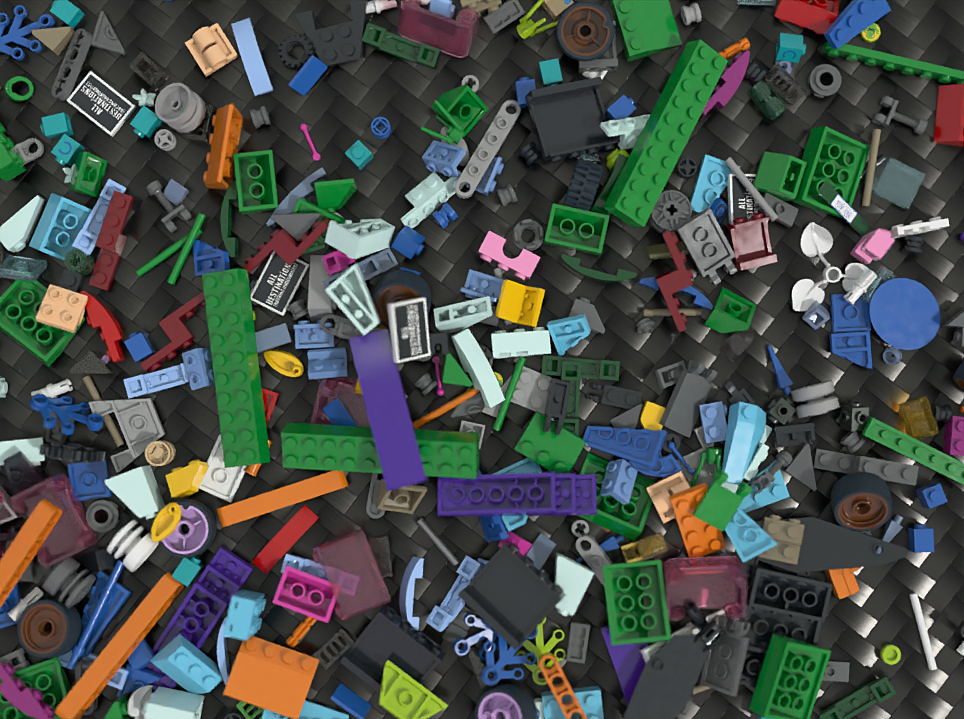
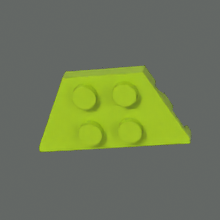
[378,660,448,719]

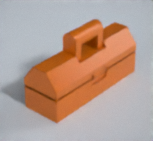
[825,567,861,599]

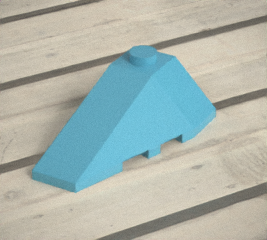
[722,402,767,485]

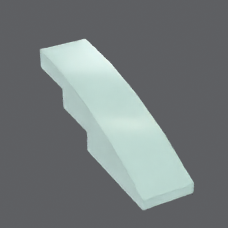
[452,329,505,408]

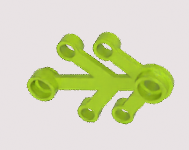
[515,618,566,685]

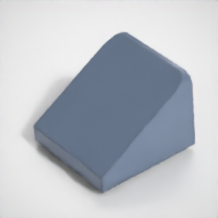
[163,179,189,207]
[802,301,830,330]

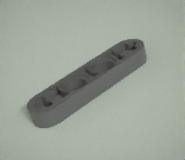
[51,28,92,101]

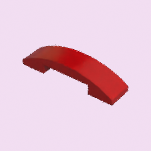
[252,505,319,574]

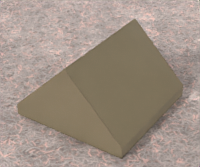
[376,479,427,514]

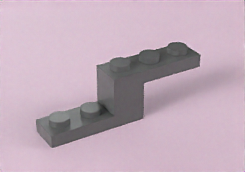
[813,449,919,486]

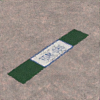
[818,181,870,236]

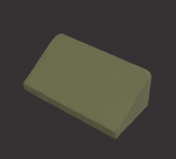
[646,241,688,260]

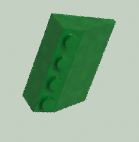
[609,0,682,62]
[790,126,870,219]
[0,271,85,367]
[577,453,656,541]
[602,560,671,645]
[749,634,831,719]
[0,657,72,719]

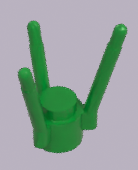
[420,100,466,145]
[690,447,722,488]

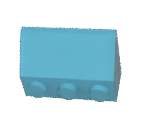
[29,193,92,263]
[151,634,223,694]

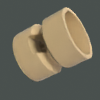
[145,441,176,466]

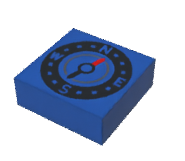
[710,198,728,224]

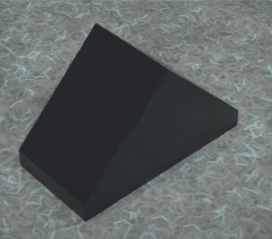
[82,548,123,573]

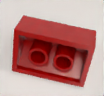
[774,0,840,34]
[933,84,964,146]

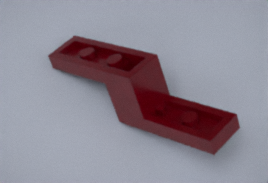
[89,190,134,291]
[243,218,331,274]
[655,229,694,332]
[140,291,206,372]

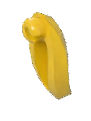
[264,349,304,377]
[151,503,182,542]

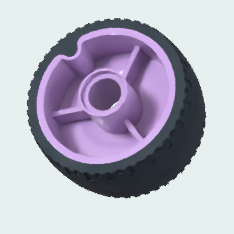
[158,499,217,558]
[475,684,538,719]

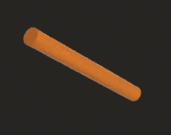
[412,387,480,430]

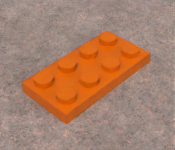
[669,482,726,561]

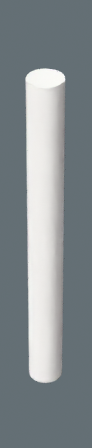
[909,593,937,670]

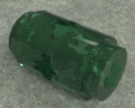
[748,79,787,121]
[64,249,95,275]

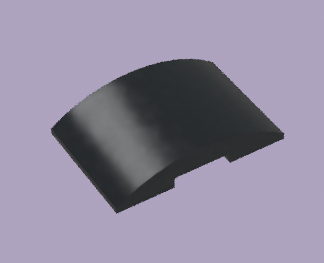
[739,567,833,687]

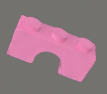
[850,228,895,265]
[478,231,540,280]

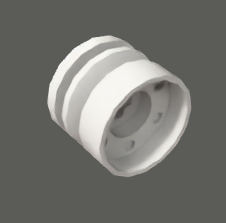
[107,520,159,572]

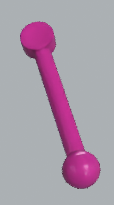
[300,123,321,161]
[432,356,444,396]

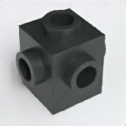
[765,397,796,425]
[840,402,869,431]

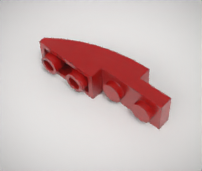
[80,291,126,363]

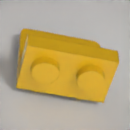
[496,279,545,327]

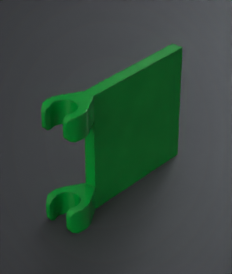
[692,469,752,531]

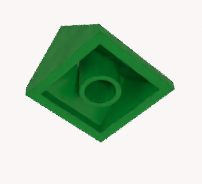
[69,151,108,198]
[443,353,473,387]

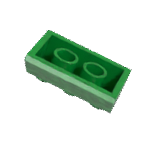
[233,150,279,215]
[544,203,609,256]
[514,411,586,474]

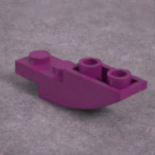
[700,50,750,118]
[0,662,56,719]

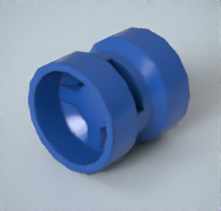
[371,117,391,139]
[431,202,458,229]

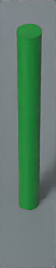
[167,212,206,285]
[135,229,203,276]
[492,356,526,431]

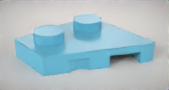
[547,314,591,356]

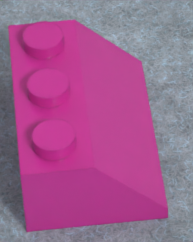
[272,565,341,623]

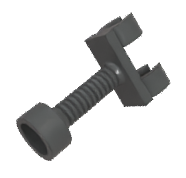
[873,96,928,135]
[146,180,193,232]
[749,450,793,495]

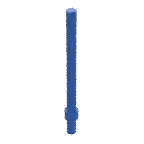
[66,559,124,670]

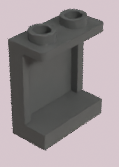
[578,21,618,73]

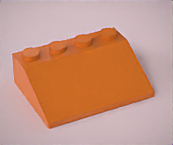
[203,104,243,191]
[223,636,319,719]

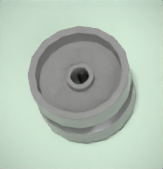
[155,83,206,133]
[791,380,840,418]

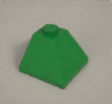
[431,84,489,137]
[315,179,357,213]
[704,287,757,334]

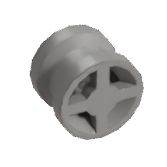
[681,3,701,25]
[154,129,177,151]

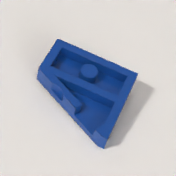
[193,239,230,277]
[829,331,872,369]

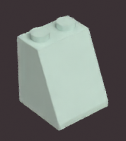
[105,465,165,520]
[554,552,594,616]
[143,686,204,719]

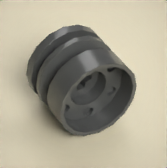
[648,190,692,233]
[43,556,96,609]

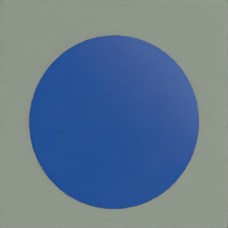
[869,278,940,350]

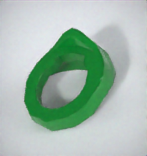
[4,76,34,101]

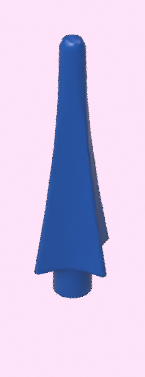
[767,345,793,396]
[576,534,625,563]

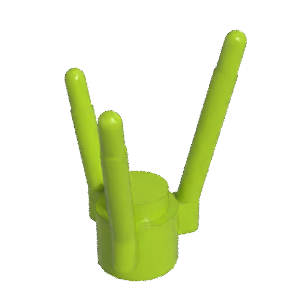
[516,0,558,39]

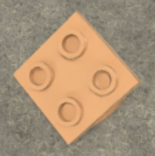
[185,23,239,77]
[36,284,88,333]
[646,471,690,523]

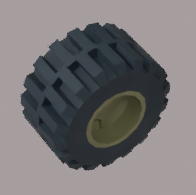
[564,159,603,211]

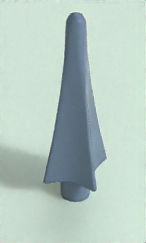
[875,514,903,553]

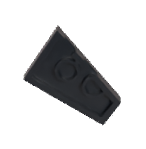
[4,451,54,510]

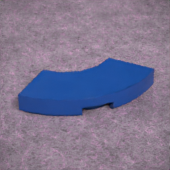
[628,453,683,477]

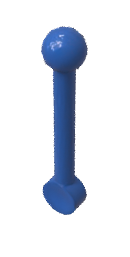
[667,442,695,475]

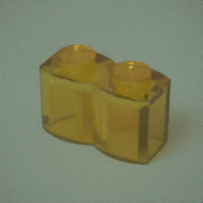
[899,396,938,440]

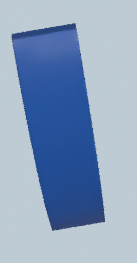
[638,277,713,311]

